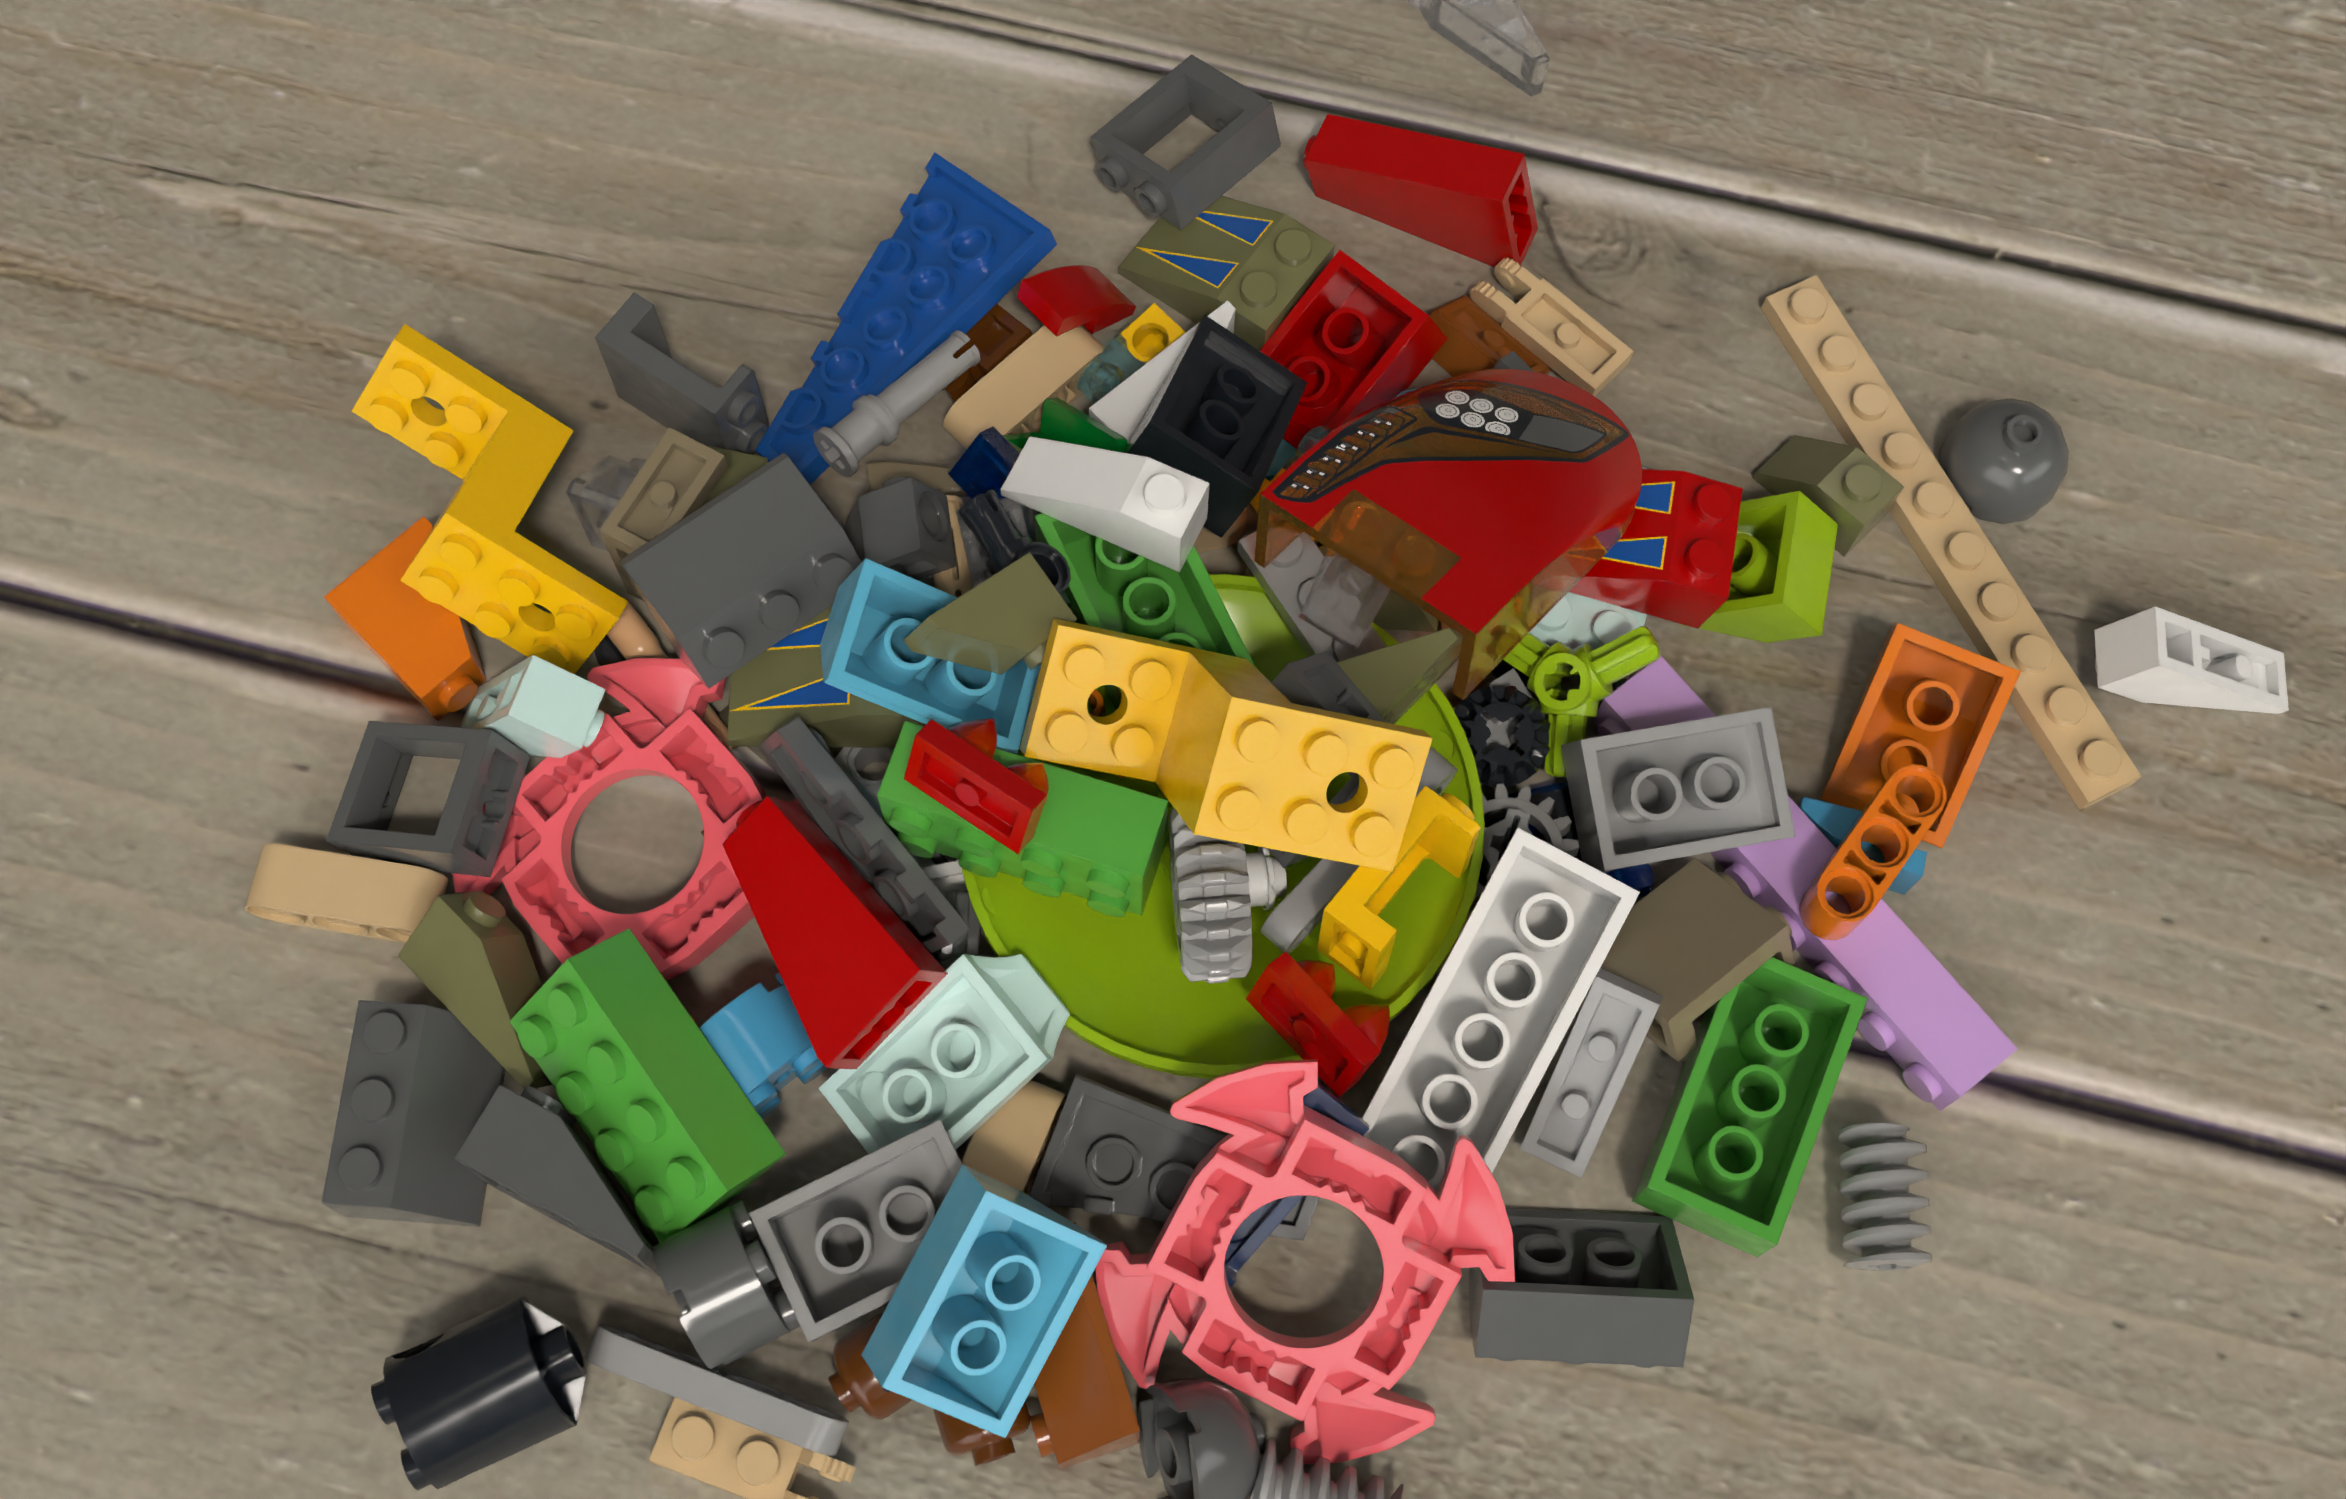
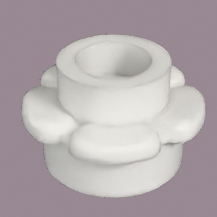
[1246,846,1287,911]

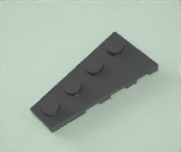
[760,716,971,954]
[1029,1074,1320,1241]

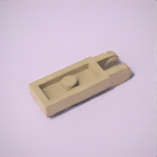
[1469,257,1634,397]
[648,1397,856,1499]

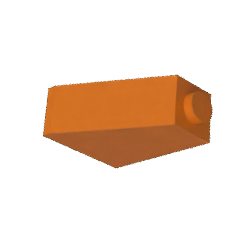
[324,516,486,721]

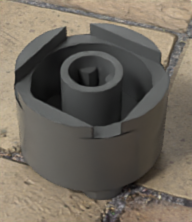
[652,1199,800,1370]

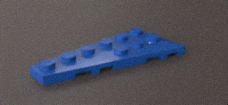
[755,152,1057,485]

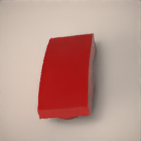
[1016,265,1137,337]

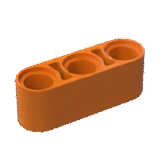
[1800,764,1947,940]

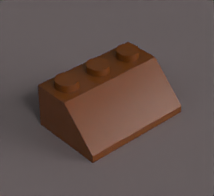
[1030,1222,1140,1469]

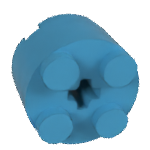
[699,973,827,1119]

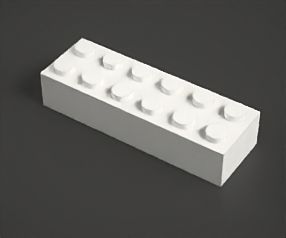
[1362,828,1640,1193]

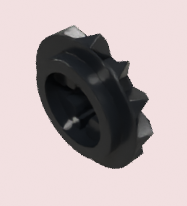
[1454,685,1551,787]

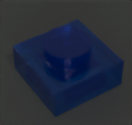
[948,426,1020,510]

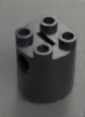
[371,1297,587,1490]

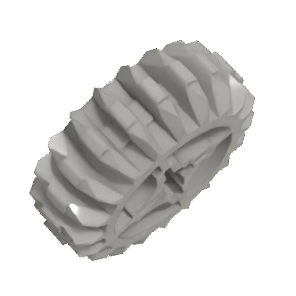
[1168,807,1253,984]

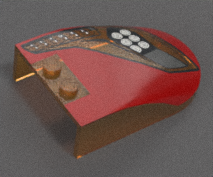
[1254,369,1642,700]

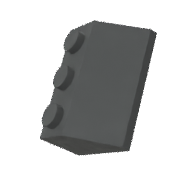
[619,453,861,689]
[321,1000,506,1227]
[1469,1208,1694,1368]

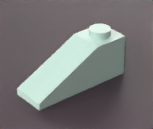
[460,655,606,758]

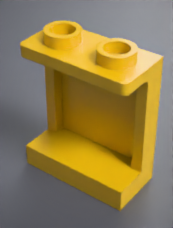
[1317,785,1481,990]

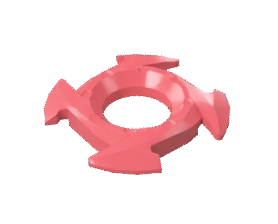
[452,658,804,1023]
[1095,1059,1515,1464]

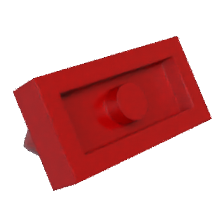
[904,718,1049,854]
[1245,951,1390,1098]

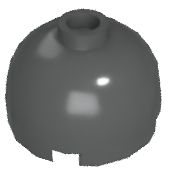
[1938,398,2069,524]
[1138,1378,1265,1499]

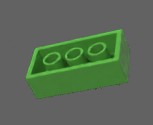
[1035,513,1256,710]
[877,721,1168,917]
[509,928,786,1242]
[1632,957,1867,1257]

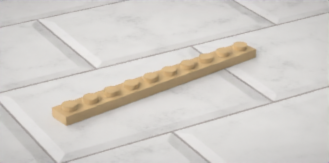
[1761,275,2142,810]

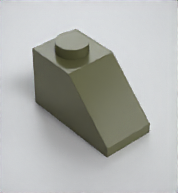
[1753,435,1904,557]
[904,552,1078,675]

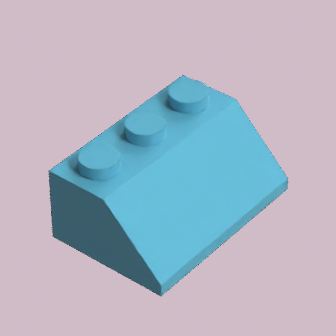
[820,558,1041,754]
[861,1164,1107,1438]

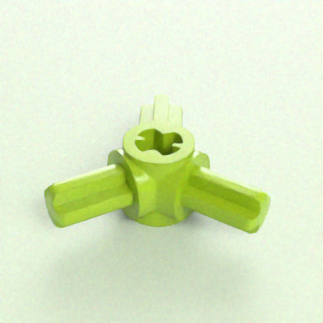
[1487,619,1661,777]

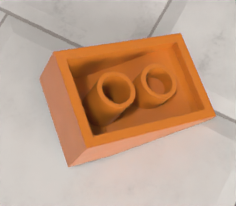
[1821,622,2021,848]

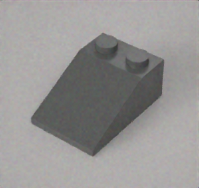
[454,1085,660,1277]

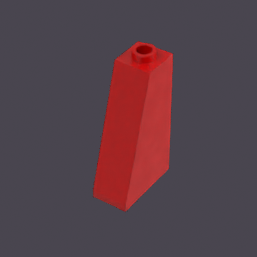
[1303,114,1538,268]
[722,796,948,1069]

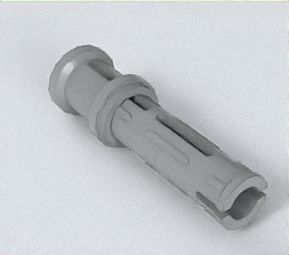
[813,330,981,477]

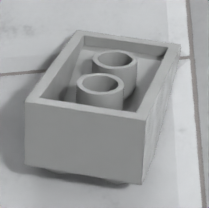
[1561,707,1796,871]
[749,1119,962,1343]

